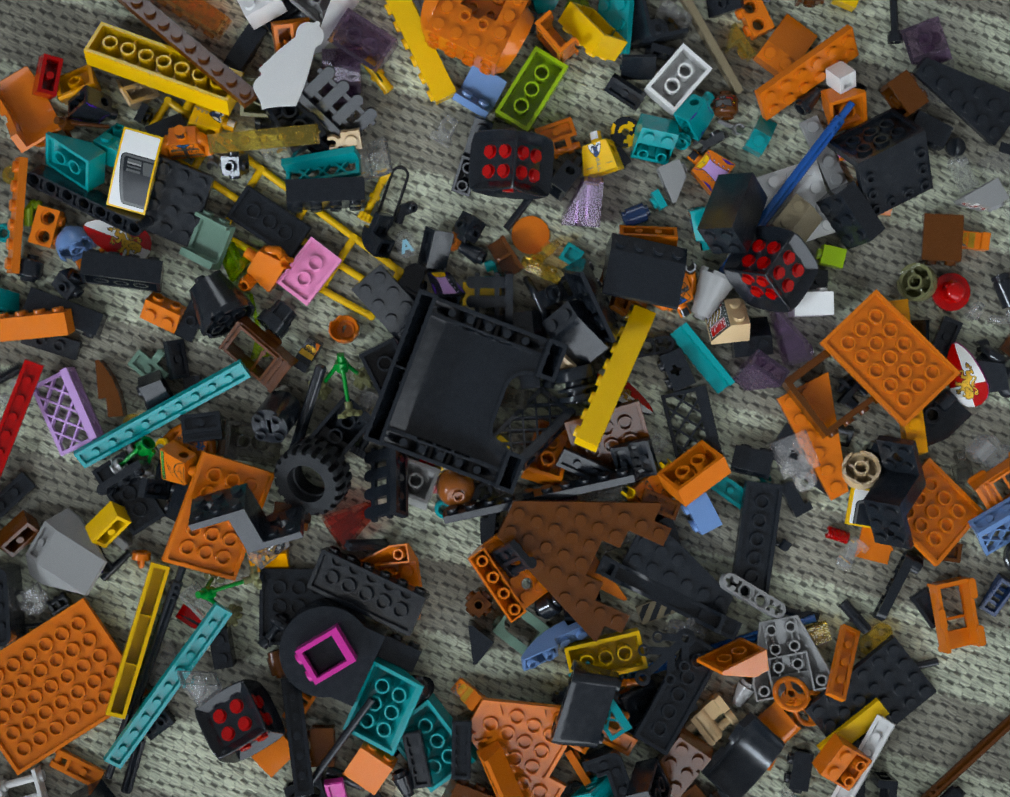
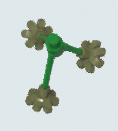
[307,352,373,419]
[195,565,262,628]

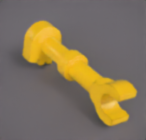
[357,169,392,224]

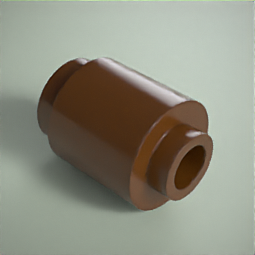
[266,649,286,679]

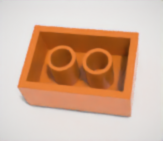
[657,440,731,507]

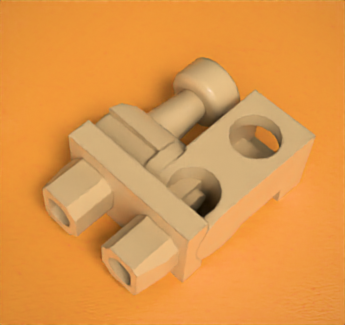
[683,692,739,746]

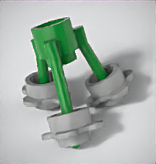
[110,436,156,478]

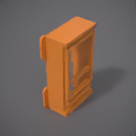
[534,10,580,63]
[967,452,1010,511]
[927,576,986,654]

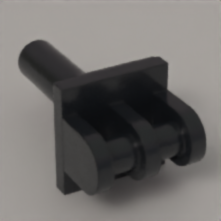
[46,591,72,616]

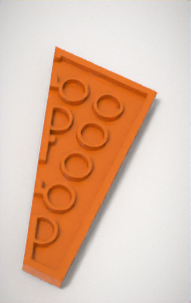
[776,372,848,501]

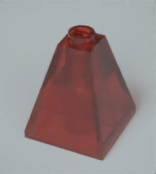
[321,501,371,550]

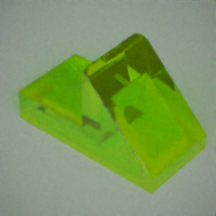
[222,242,250,282]

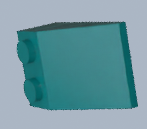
[46,132,106,192]

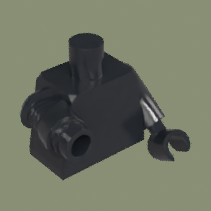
[975,338,1010,398]

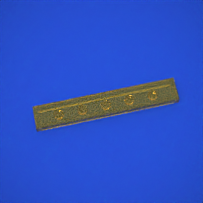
[207,124,320,154]

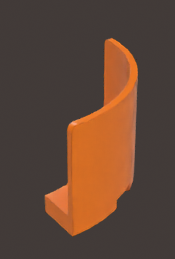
[0,66,62,153]

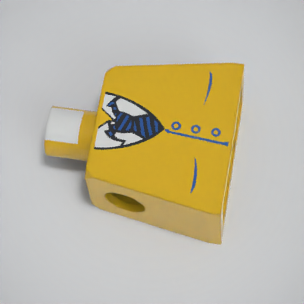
[188,104,237,138]
[582,131,624,179]

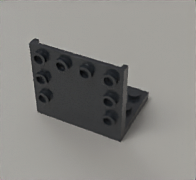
[827,108,933,216]

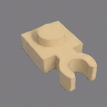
[327,128,363,150]

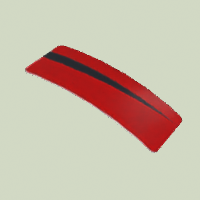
[175,604,204,629]

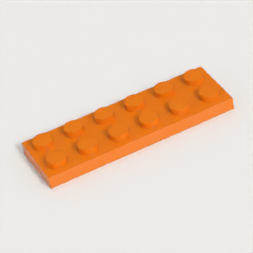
[754,24,859,121]

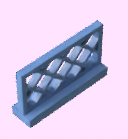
[968,497,1010,556]

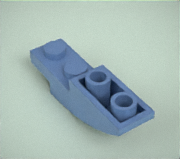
[521,621,588,671]

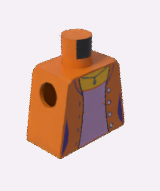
[687,149,736,195]

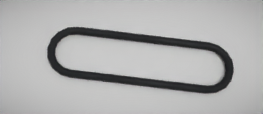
[377,166,409,229]

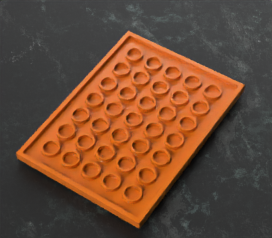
[0,597,149,775]

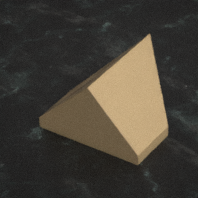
[116,79,160,111]

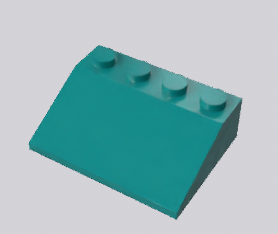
[343,657,425,756]
[397,693,478,792]

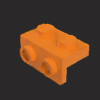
[140,292,187,334]

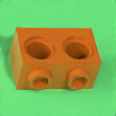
[734,0,775,41]
[28,205,66,250]

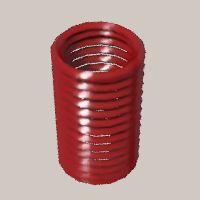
[825,526,850,544]

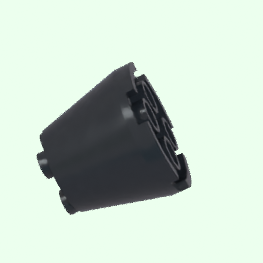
[189,270,255,339]

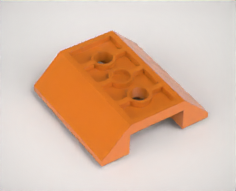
[467,534,548,623]

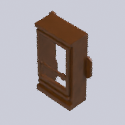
[218,316,299,393]

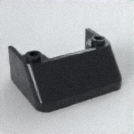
[631,0,689,49]

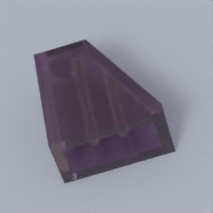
[561,174,604,228]
[732,349,790,391]

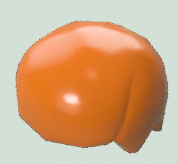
[328,315,360,344]

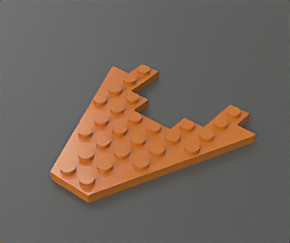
[470,697,638,797]

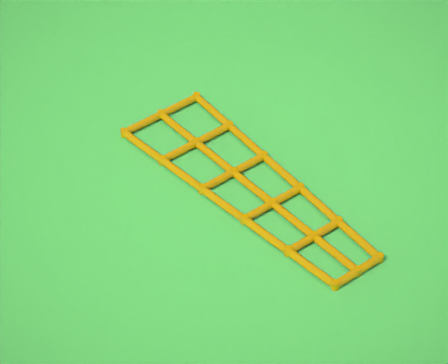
[144,96,404,320]

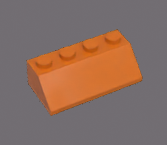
[476,741,527,797]

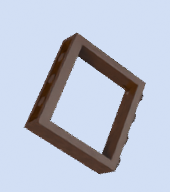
[780,350,878,438]

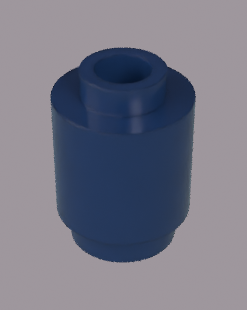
[621,202,651,226]

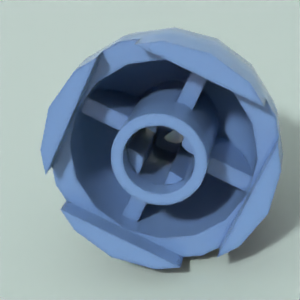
[55,225,96,262]

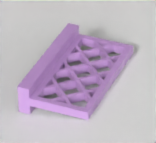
[34,367,104,456]

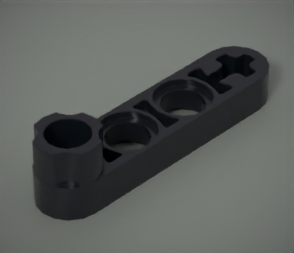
[873,551,924,622]

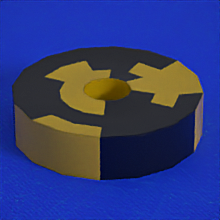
[610,117,637,148]

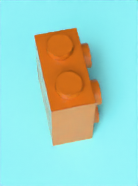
[343,741,398,795]

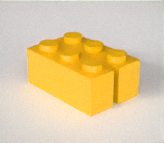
[558,1,628,61]

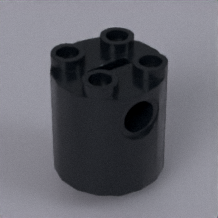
[251,390,302,443]

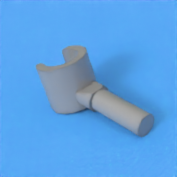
[717,120,745,135]

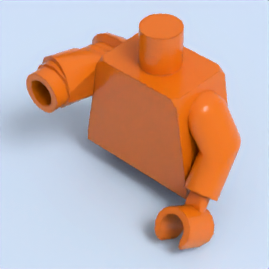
[238,245,294,292]

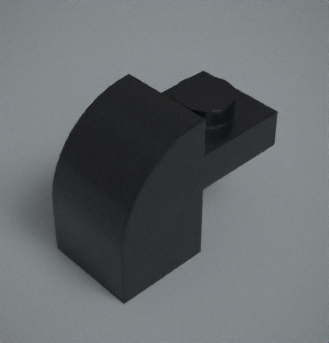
[362,211,395,258]

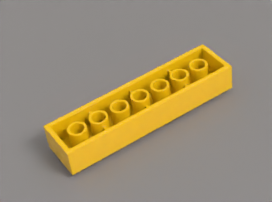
[84,21,244,116]

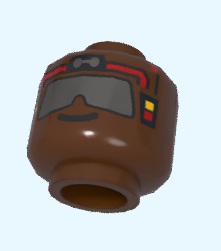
[713,91,739,121]

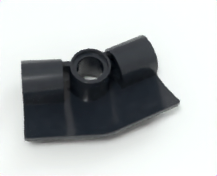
[923,388,971,446]

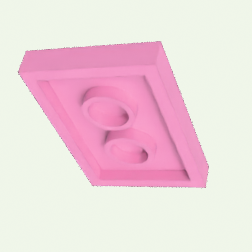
[276,237,343,306]

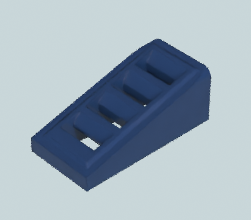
[978,573,1010,617]

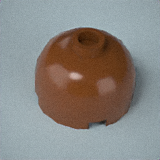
[436,469,475,506]

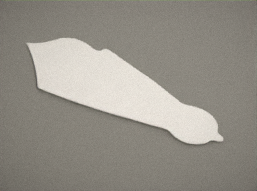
[313,0,360,56]
[253,21,324,110]

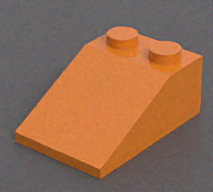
[753,14,818,76]
[521,420,571,485]
[697,637,769,678]

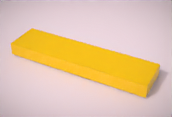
[816,698,889,751]

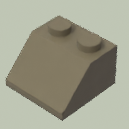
[769,193,823,242]

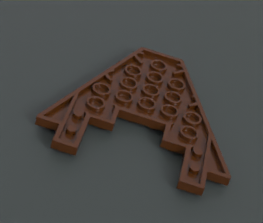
[497,500,671,642]

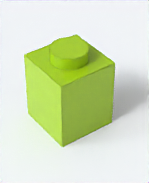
[815,244,847,269]

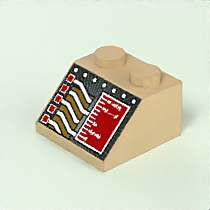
[705,298,750,345]

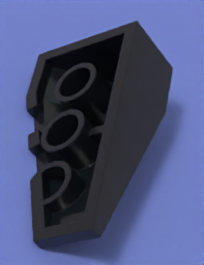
[252,85,327,158]

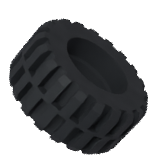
[274,438,352,515]

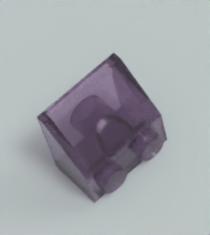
[900,16,953,65]

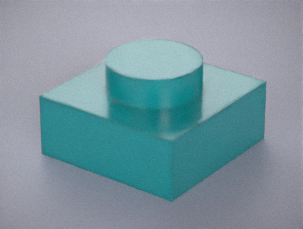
[649,189,668,211]
[558,242,585,265]

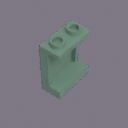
[179,210,236,270]

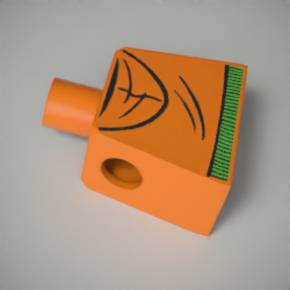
[160,440,198,485]

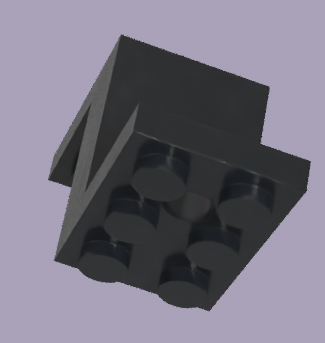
[863,435,926,550]
[188,483,305,553]

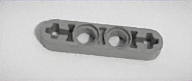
[719,573,786,618]

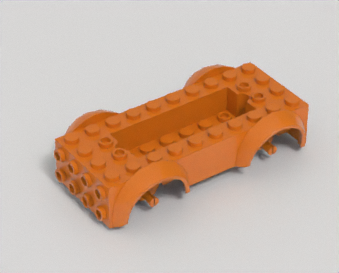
[420,0,535,76]

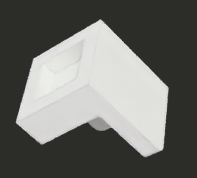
[826,61,856,94]

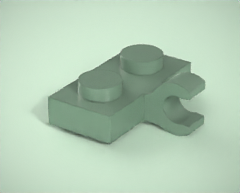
[127,349,169,380]

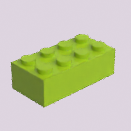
[495,46,569,132]

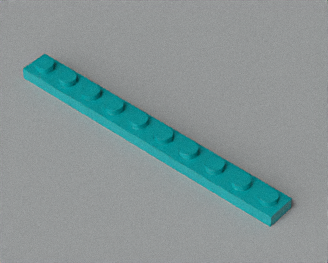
[74,359,251,468]
[103,602,233,769]

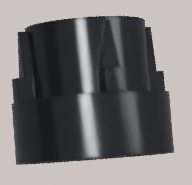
[256,300,297,339]

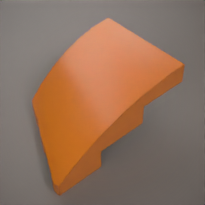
[251,729,290,778]

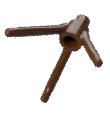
[54,116,110,138]

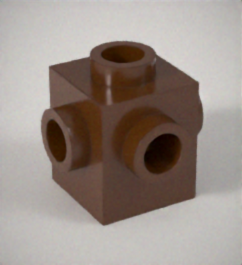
[465,588,492,618]

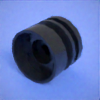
[556,363,596,404]

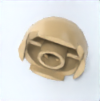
[842,450,881,490]

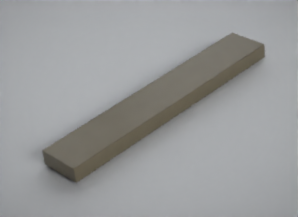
[679,0,744,96]

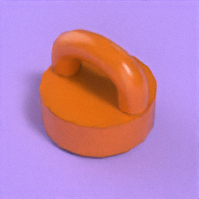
[132,550,151,569]

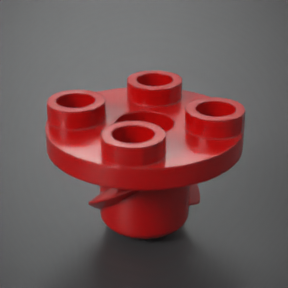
[932,273,970,311]

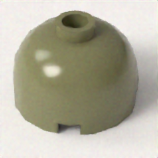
[897,263,938,302]

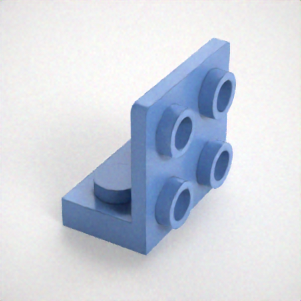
[452,66,508,119]

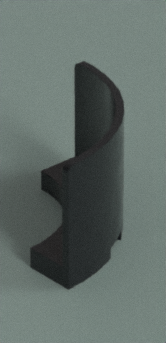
[701,712,785,797]

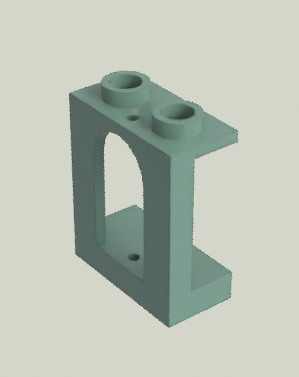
[491,609,551,655]

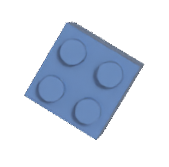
[680,492,723,535]

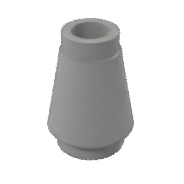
[731,677,754,707]

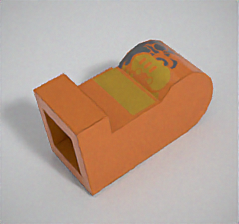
[962,230,991,252]
[451,677,487,712]

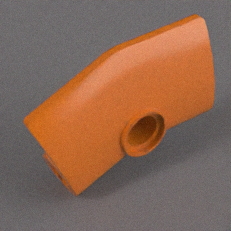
[757,702,802,771]

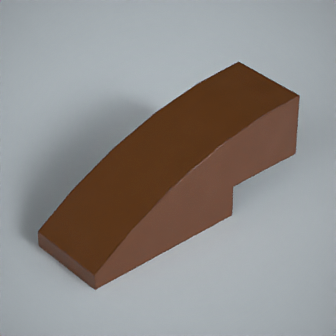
[95,360,128,417]

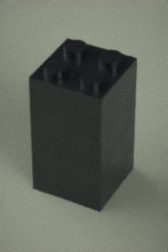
[697,172,768,254]

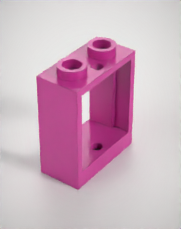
[295,623,358,685]

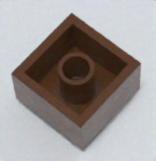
[879,69,929,117]

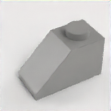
[656,159,688,205]

